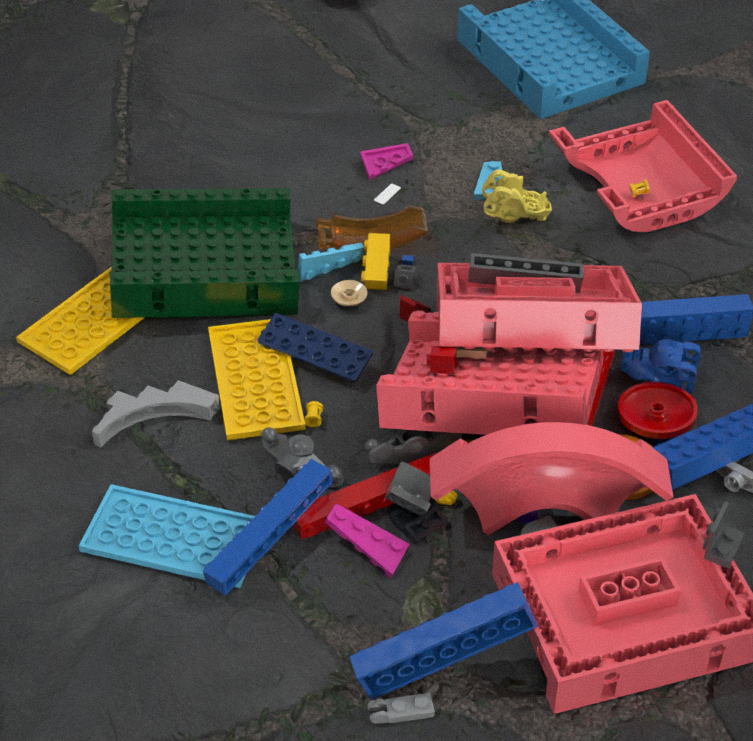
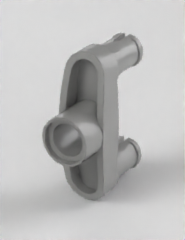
[716,459,753,493]

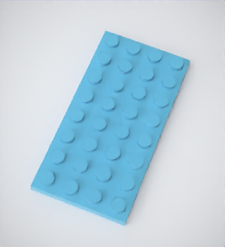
[79,484,255,588]

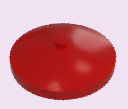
[618,382,698,439]

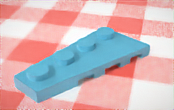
[298,243,364,282]

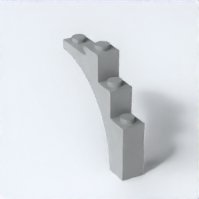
[92,380,220,448]

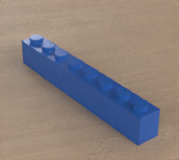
[203,459,333,596]

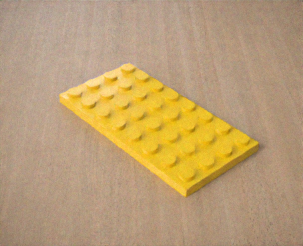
[16,267,145,375]
[208,319,306,440]

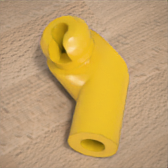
[433,491,457,505]

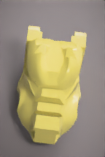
[482,169,552,223]

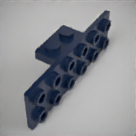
[257,313,373,382]

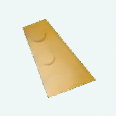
[361,233,391,290]

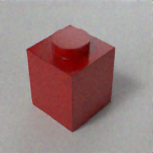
[427,346,457,374]

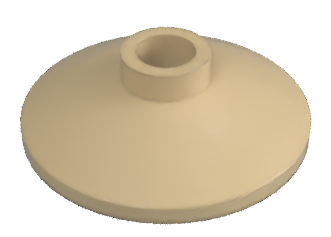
[331,280,367,306]

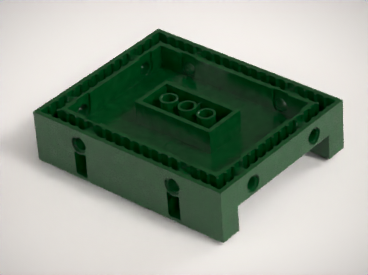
[110,188,299,318]

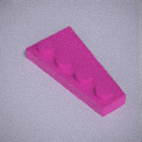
[325,504,410,579]

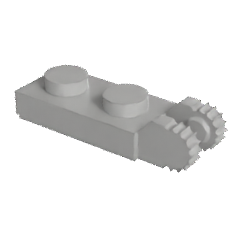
[367,693,435,724]

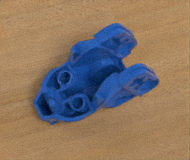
[620,339,701,394]

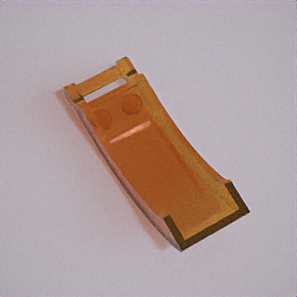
[316,205,428,252]

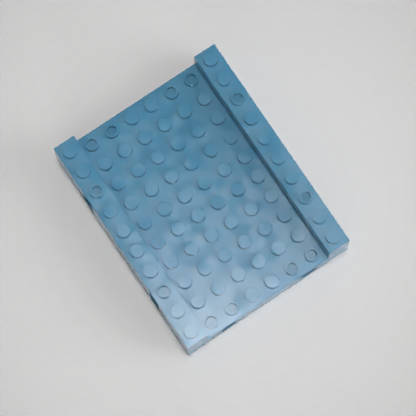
[457,0,650,119]

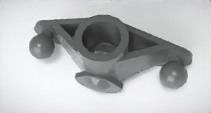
[261,427,344,489]
[365,429,462,464]

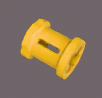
[629,179,650,198]
[304,401,323,427]

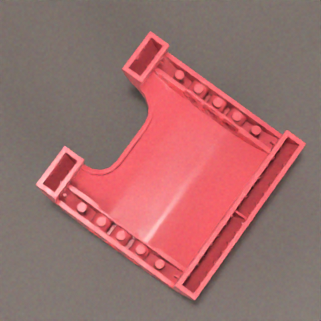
[549,100,738,232]

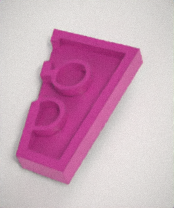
[360,143,413,180]

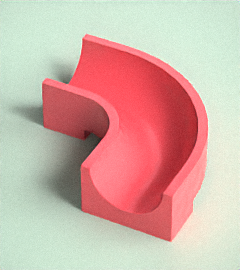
[430,422,673,535]

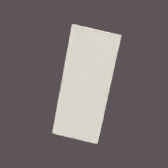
[374,184,401,204]

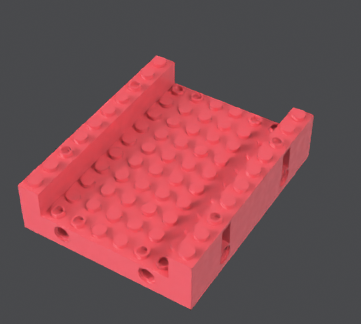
[437,263,642,352]
[376,311,603,435]
[492,494,753,714]

